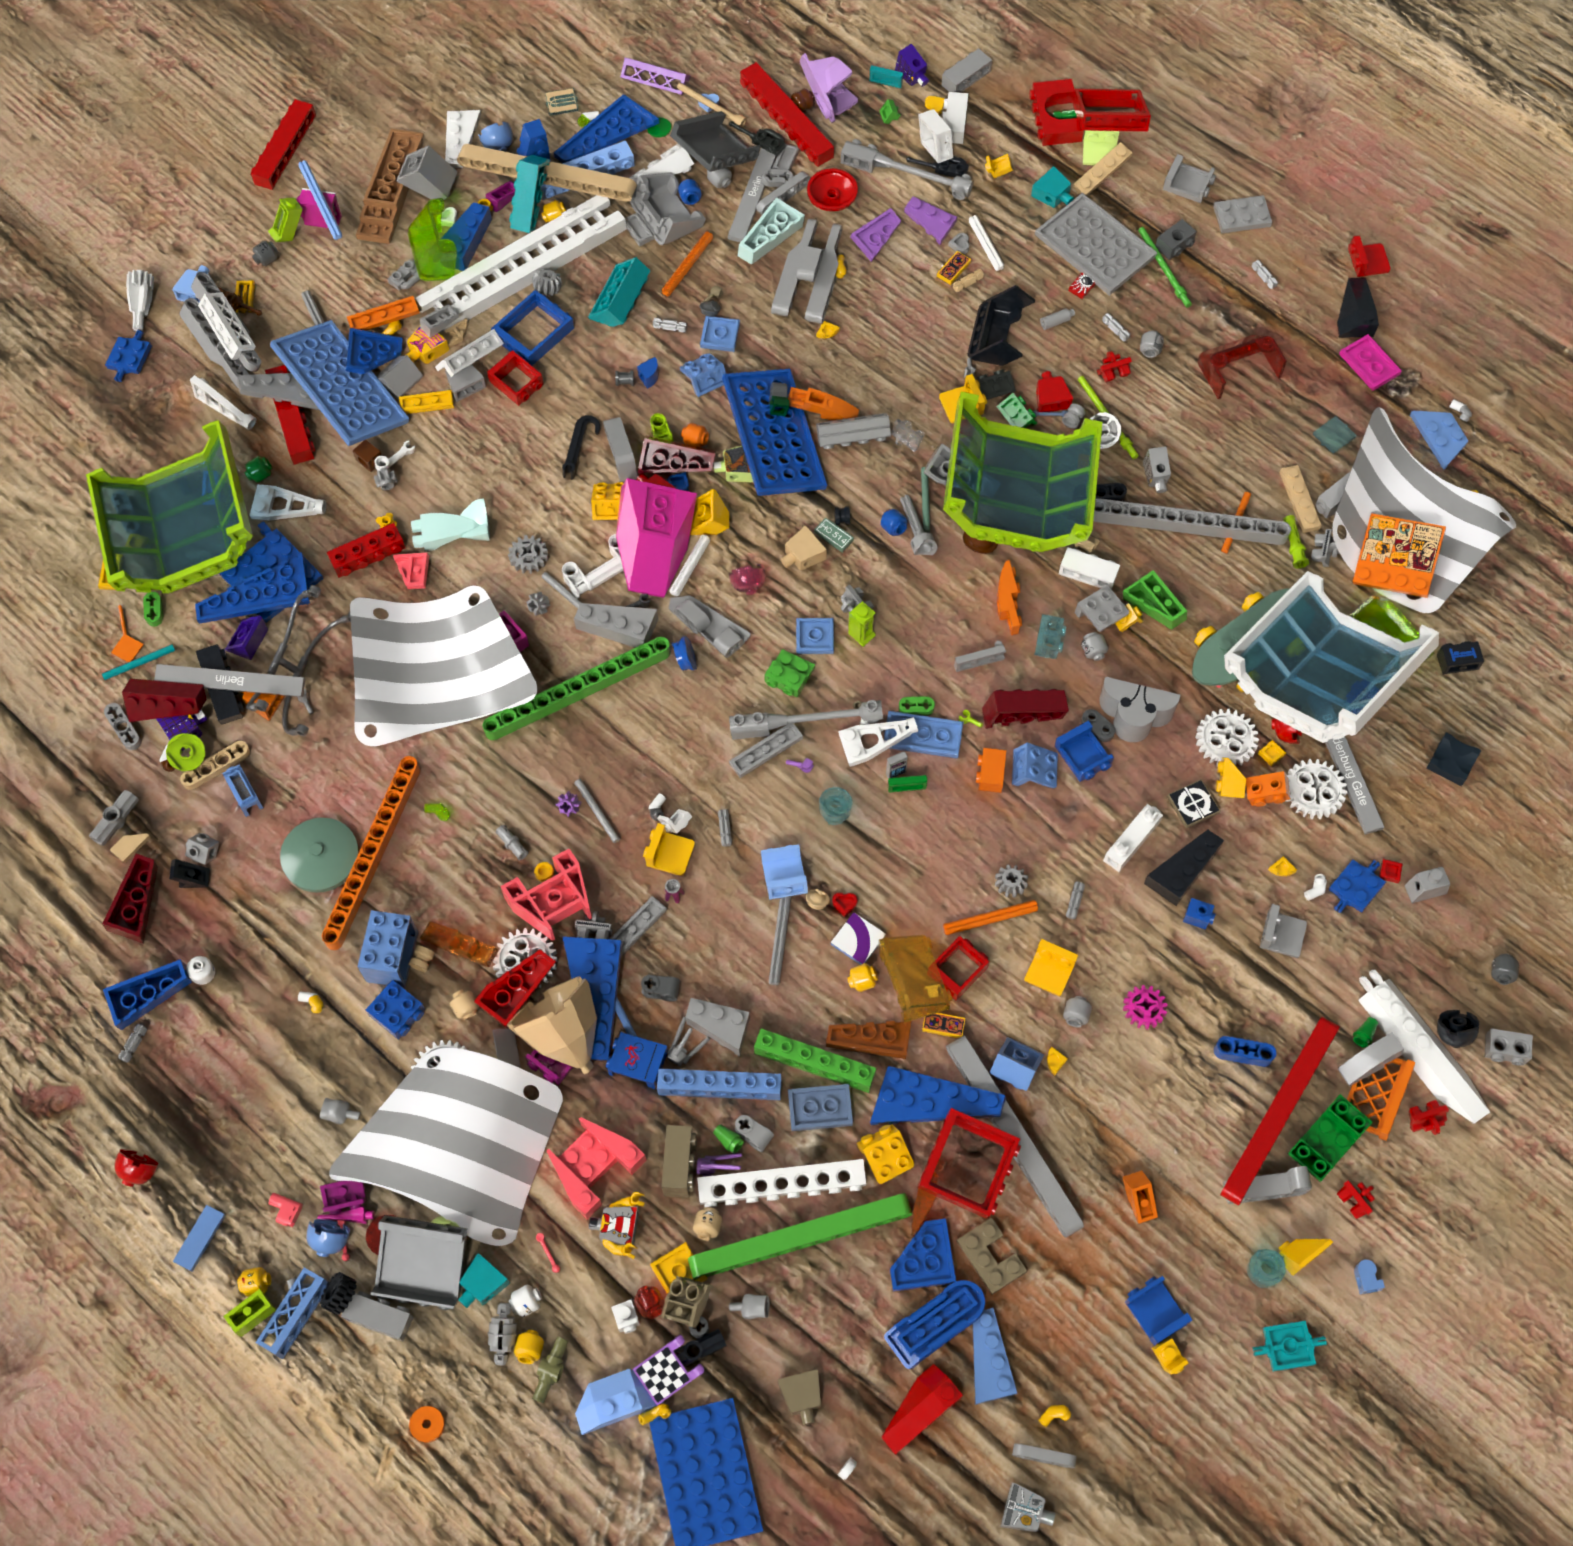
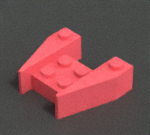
[501,849,592,941]
[547,1117,647,1220]

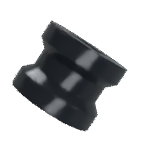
[835,506,850,525]

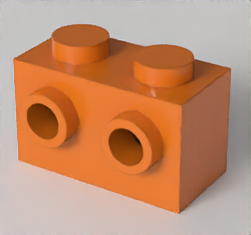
[1246,771,1291,807]

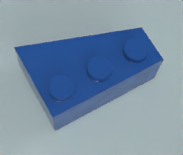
[517,119,551,161]

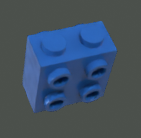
[365,980,425,1040]

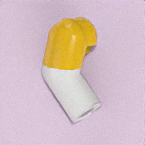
[298,991,324,1013]

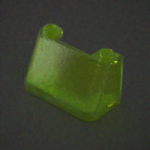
[408,198,457,281]

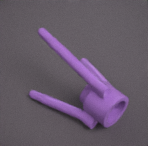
[697,1153,742,1177]

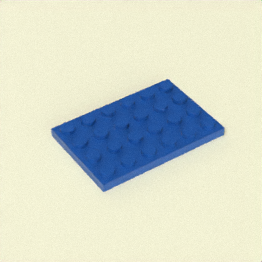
[649,1398,763,1546]

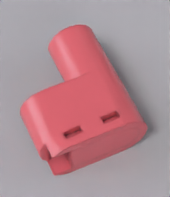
[268,1193,303,1227]

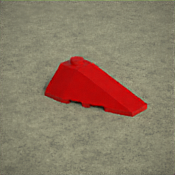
[474,950,556,1028]
[881,1364,963,1455]

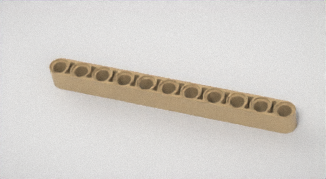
[457,144,637,202]

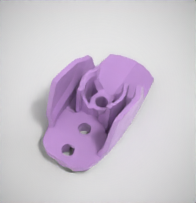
[800,53,858,123]

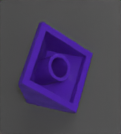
[225,616,268,660]

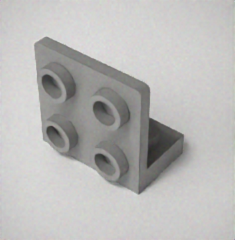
[1075,585,1129,632]
[1259,904,1307,958]

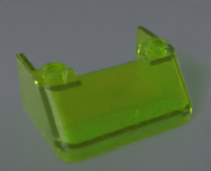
[1350,596,1435,672]

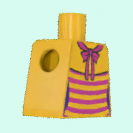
[405,326,449,364]

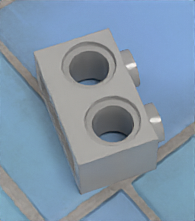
[1484,1028,1533,1066]

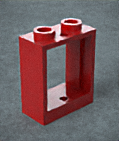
[487,350,544,406]
[927,936,989,1001]

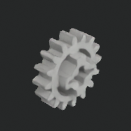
[508,535,549,574]

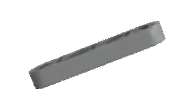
[756,171,811,215]

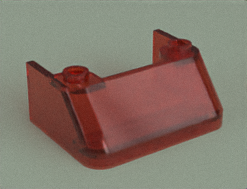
[1198,335,1287,399]

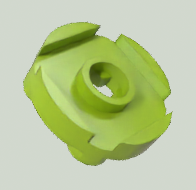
[166,733,205,772]

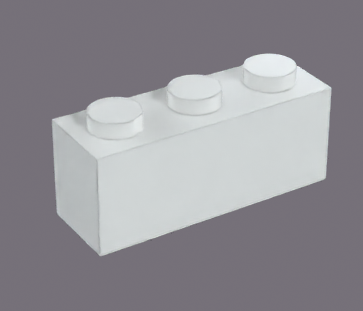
[942,92,968,144]
[1059,547,1120,589]

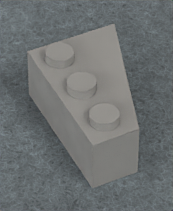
[685,998,750,1057]

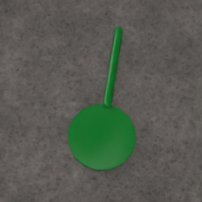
[647,117,671,138]

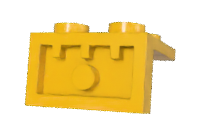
[591,482,623,520]
[1024,939,1078,997]

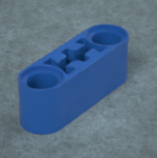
[1214,1036,1276,1067]

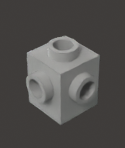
[185,833,219,865]

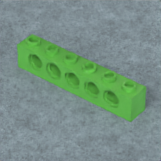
[754,1029,876,1093]

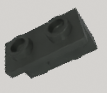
[977,369,1016,400]

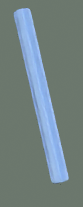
[298,160,342,240]

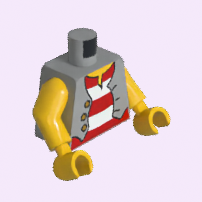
[589,1192,645,1259]

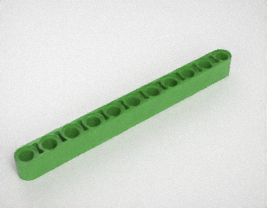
[482,637,670,740]
[688,1193,913,1280]

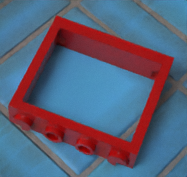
[1073,88,1151,132]

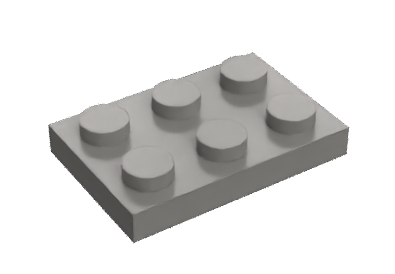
[1213,195,1272,233]

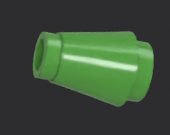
[713,1124,744,1154]

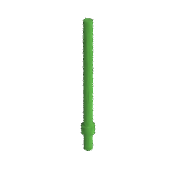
[1138,227,1192,308]

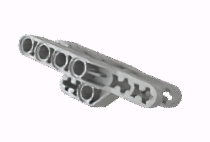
[771,218,842,324]
[179,272,261,388]

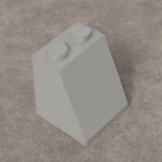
[396,145,457,202]

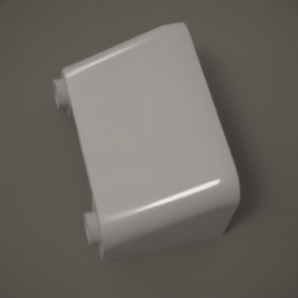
[630,172,706,245]

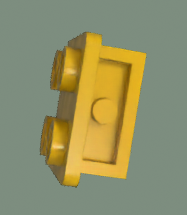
[939,374,987,423]
[643,823,695,876]
[856,1125,914,1184]

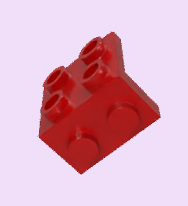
[1348,236,1391,277]

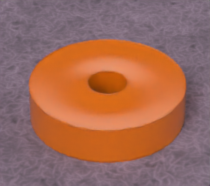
[409,1406,445,1443]

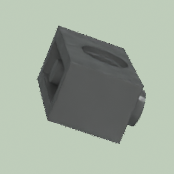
[1156,219,1197,260]

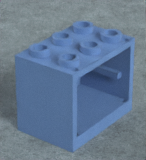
[357,910,418,988]

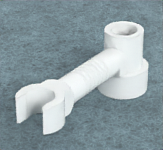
[375,441,415,471]

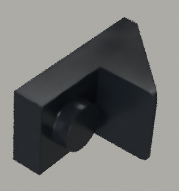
[169,859,210,888]

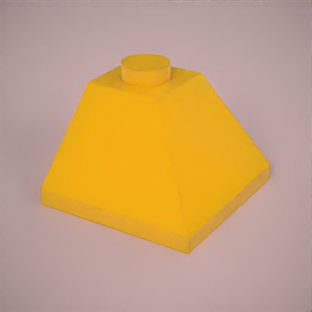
[690,489,729,535]
[1276,1239,1333,1276]

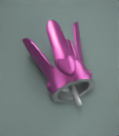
[664,879,684,903]

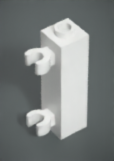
[1103,804,1163,872]

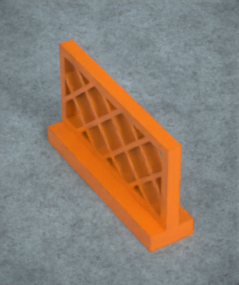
[1347,1058,1415,1141]

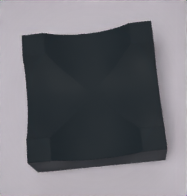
[1426,732,1481,787]

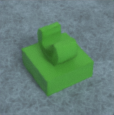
[879,99,901,124]

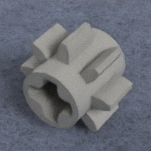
[374,468,397,490]
[526,592,550,616]

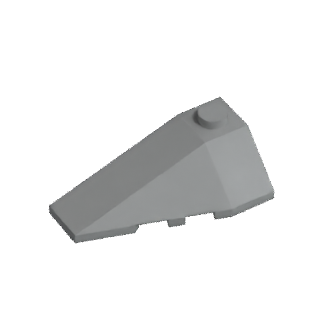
[923,444,1001,499]

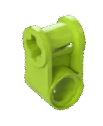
[650,413,674,442]

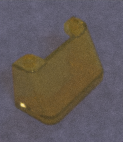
[878,934,952,1023]

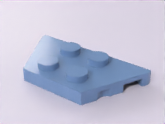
[1410,411,1468,469]

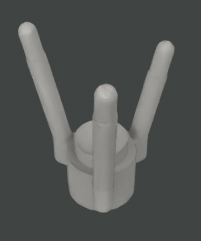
[667,1017,710,1066]

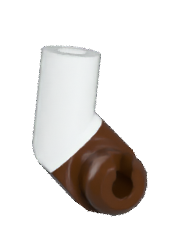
[160,745,175,772]

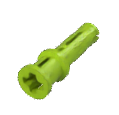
[1283,515,1309,569]

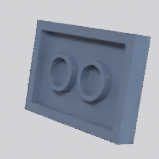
[788,1084,853,1131]

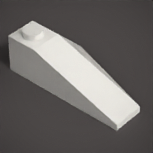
[630,144,694,182]

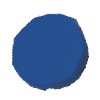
[671,636,697,671]

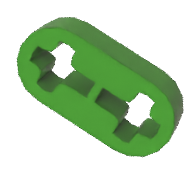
[143,592,163,627]
[899,697,935,716]

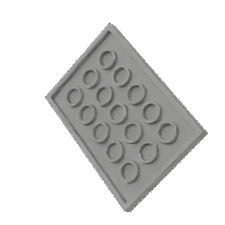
[1035,193,1157,296]

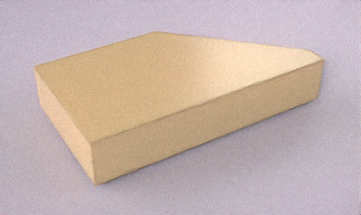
[439,318,468,349]
[110,834,151,863]

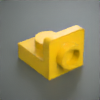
[1152,1337,1189,1374]

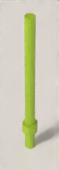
[1078,376,1139,459]

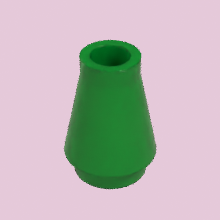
[1353,1017,1379,1048]

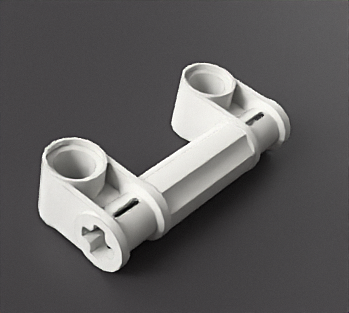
[562,534,624,599]

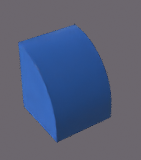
[637,357,659,389]

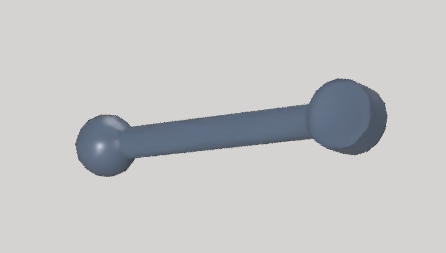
[1033,410,1068,417]

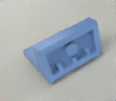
[680,353,726,397]
[1012,743,1058,789]

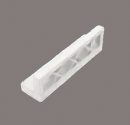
[198,292,256,360]
[435,329,504,377]

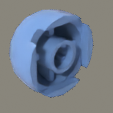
[478,122,513,152]
[306,1219,350,1257]

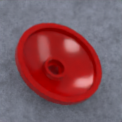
[807,168,858,211]

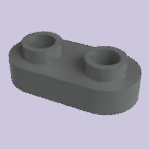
[1081,709,1115,742]

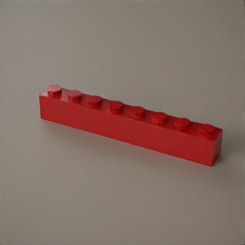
[740,62,834,167]

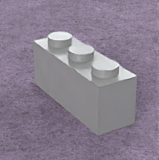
[942,49,992,93]
[341,1291,414,1342]

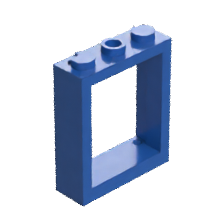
[491,290,574,366]

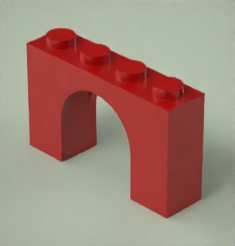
[1029,79,1084,146]

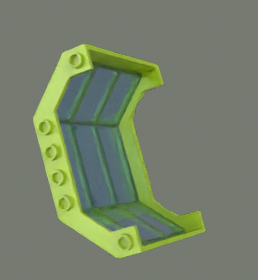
[943,392,1102,552]
[86,420,253,594]

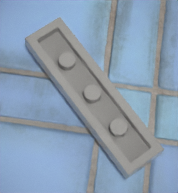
[729,723,803,778]

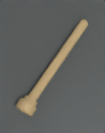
[677,83,747,128]

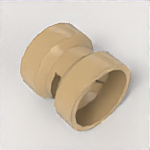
[408,946,435,972]

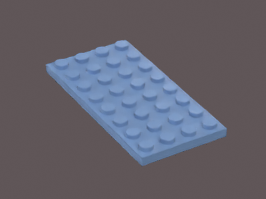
[270,320,409,446]

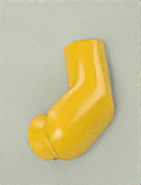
[638,1403,671,1425]
[1038,1405,1071,1427]

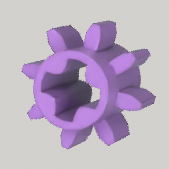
[556,791,581,817]

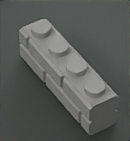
[816,413,891,449]

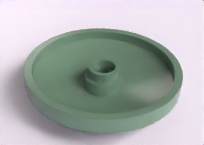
[280,818,359,893]

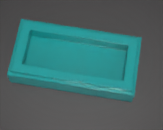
[869,65,903,88]

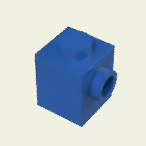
[1183,898,1216,930]

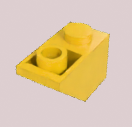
[1216,757,1246,798]

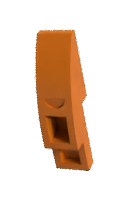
[788,387,859,421]
[997,560,1022,635]

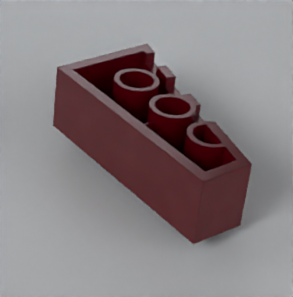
[122,678,207,722]

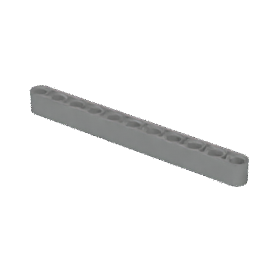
[1093,499,1291,545]
[946,1036,1084,1238]

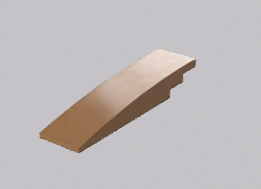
[356,128,424,244]

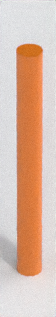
[1221,492,1251,553]

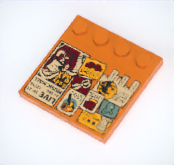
[1353,513,1446,598]

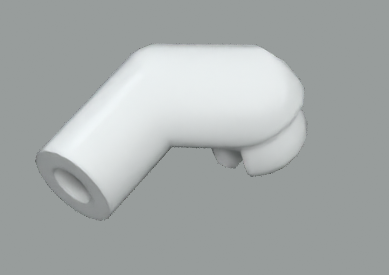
[1304,874,1327,901]

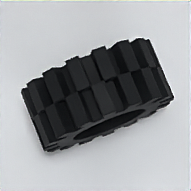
[320,1272,357,1315]

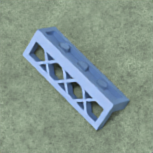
[255,1267,328,1360]

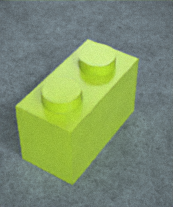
[224,1289,276,1337]

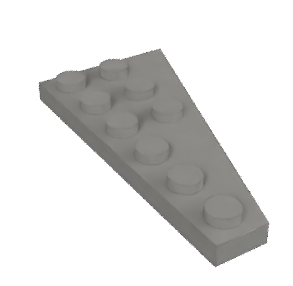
[237,373,320,410]

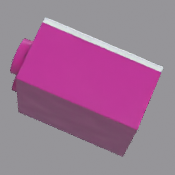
[297,188,342,228]

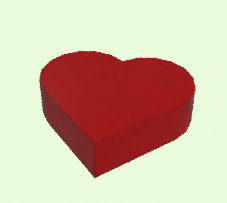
[832,893,858,917]

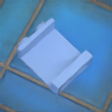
[761,844,808,900]

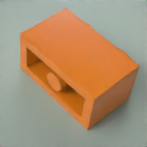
[976,748,1006,793]

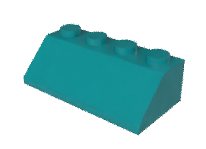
[588,257,651,327]

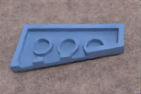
[972,1308,1017,1405]

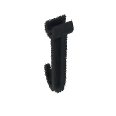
[562,415,600,480]

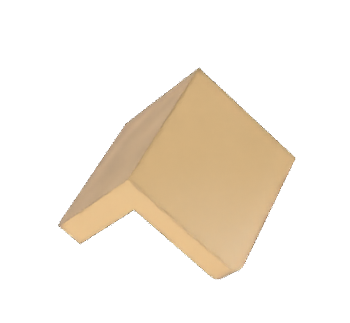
[1074,536,1100,555]

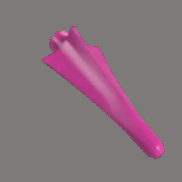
[317,1207,375,1224]

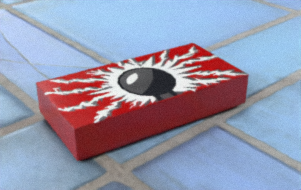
[1068,272,1096,299]

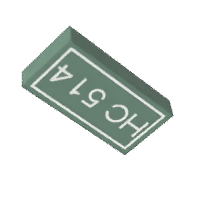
[814,518,854,553]

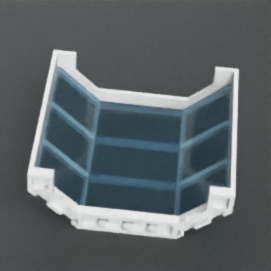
[1224,571,1439,743]

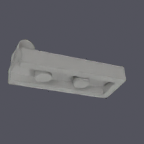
[954,641,1006,672]

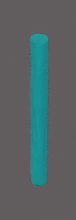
[102,644,175,680]

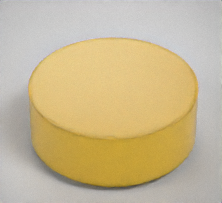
[534,862,555,882]

